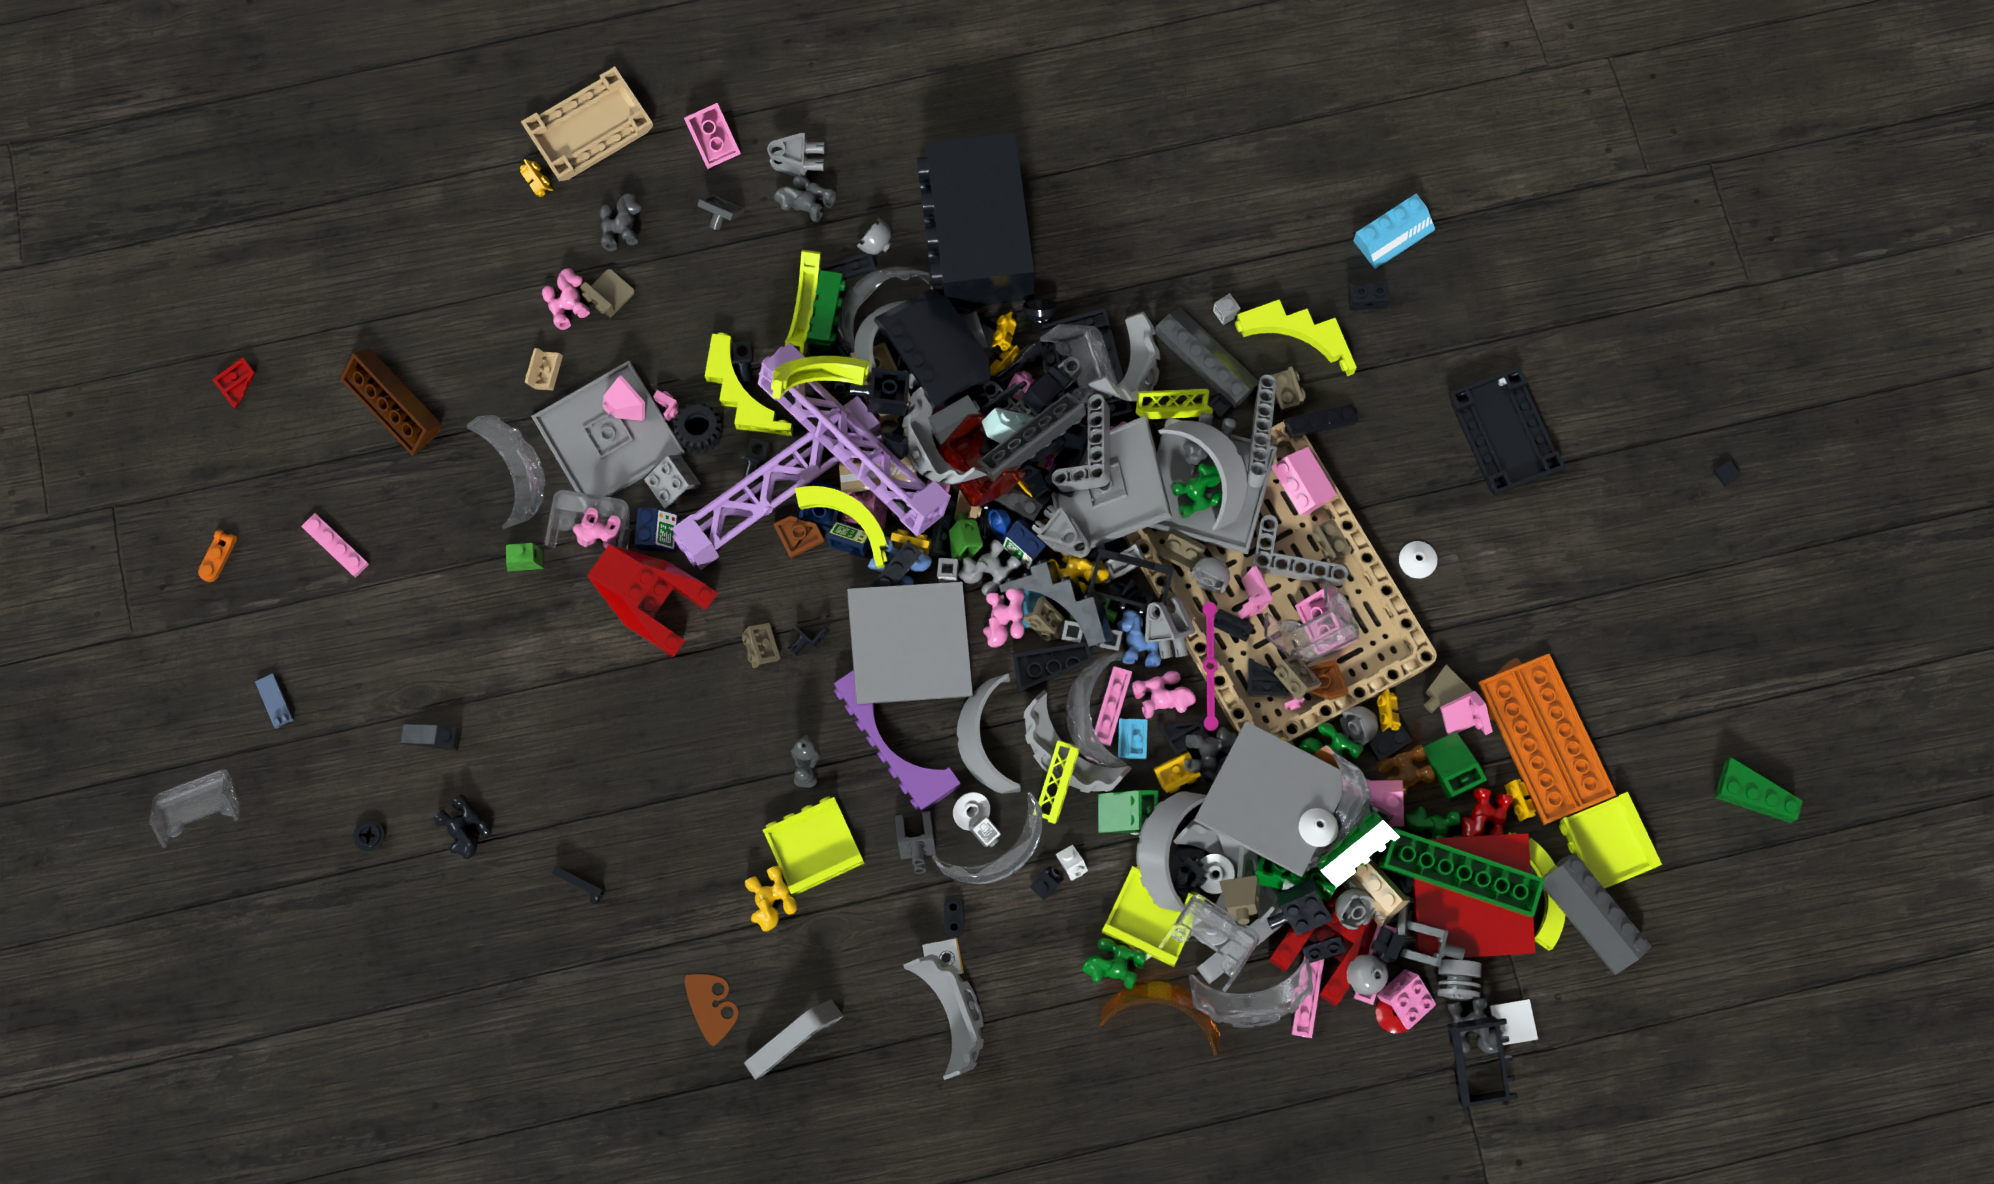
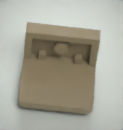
[580,269,635,318]

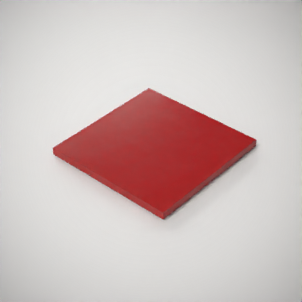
[1413,833,1535,959]

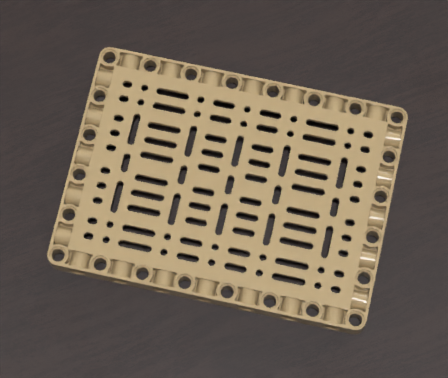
[1123,421,1437,742]

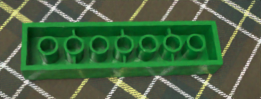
[1377,828,1545,917]

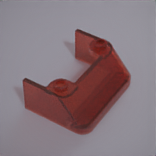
[939,414,1026,507]

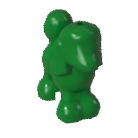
[1170,463,1222,518]
[1298,722,1364,773]
[1404,806,1462,838]
[1082,938,1147,990]

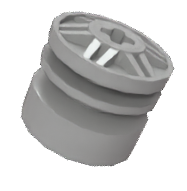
[1437,959,1481,1001]

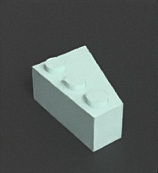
[982,408,1044,454]

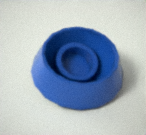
[988,509,1012,540]

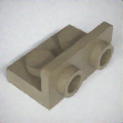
[1271,366,1306,412]
[1312,518,1352,563]
[1159,529,1207,572]
[1023,597,1066,642]
[742,623,780,668]
[1274,655,1322,700]

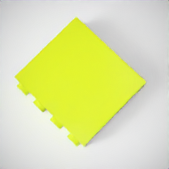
[1559,792,1662,889]
[763,796,864,896]
[1102,865,1204,967]

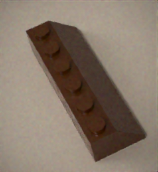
[340,348,442,456]

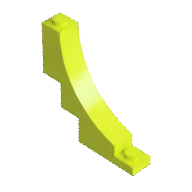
[1235,299,1357,376]
[705,333,793,436]

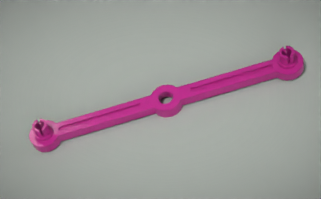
[1202,602,1218,731]

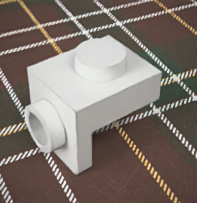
[1056,844,1088,880]

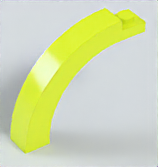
[785,250,821,357]
[771,356,870,399]
[795,486,889,569]
[1508,833,1566,951]

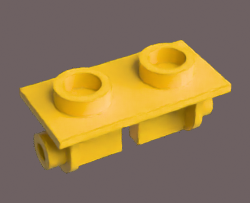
[520,159,553,197]
[991,312,1017,351]
[990,345,1020,377]
[1377,689,1401,732]
[1504,779,1536,822]

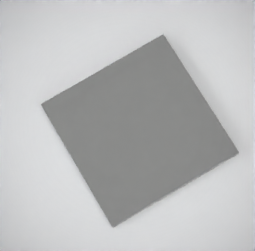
[531,361,685,510]
[1051,416,1172,558]
[1148,418,1277,554]
[847,582,973,705]
[1194,721,1352,877]

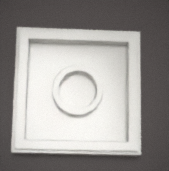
[1489,999,1538,1045]

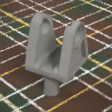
[767,133,825,177]
[1032,505,1091,558]
[1145,597,1196,659]

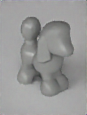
[958,539,1022,596]

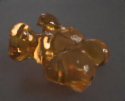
[1377,744,1435,800]

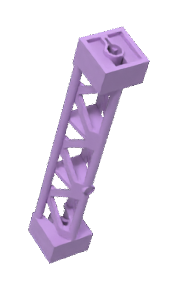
[758,343,951,536]
[671,396,881,570]

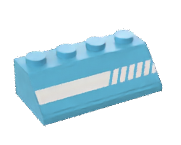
[1353,194,1435,269]

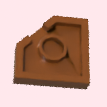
[773,516,824,559]
[1308,659,1349,700]

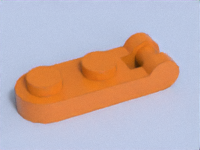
[198,529,237,582]

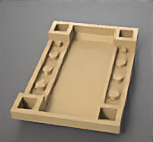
[521,67,653,181]

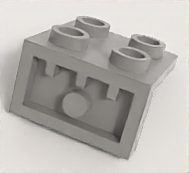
[644,455,701,508]

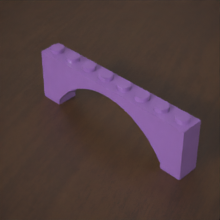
[834,670,961,812]

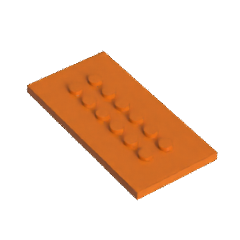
[1478,654,1616,825]

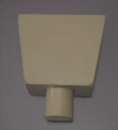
[1424,665,1473,713]
[1220,875,1261,924]

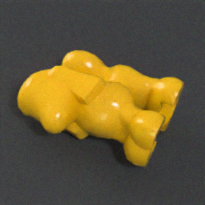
[1048,553,1109,595]
[745,866,797,932]

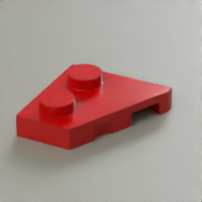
[212,358,256,409]

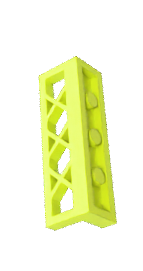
[1136,389,1213,419]
[1035,740,1081,824]

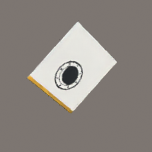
[922,938,964,974]

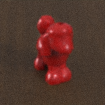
[1460,787,1513,837]

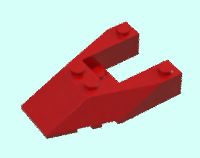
[587,544,718,658]
[1268,884,1377,1007]

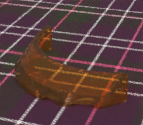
[1098,981,1220,1056]

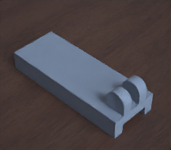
[255,673,294,729]

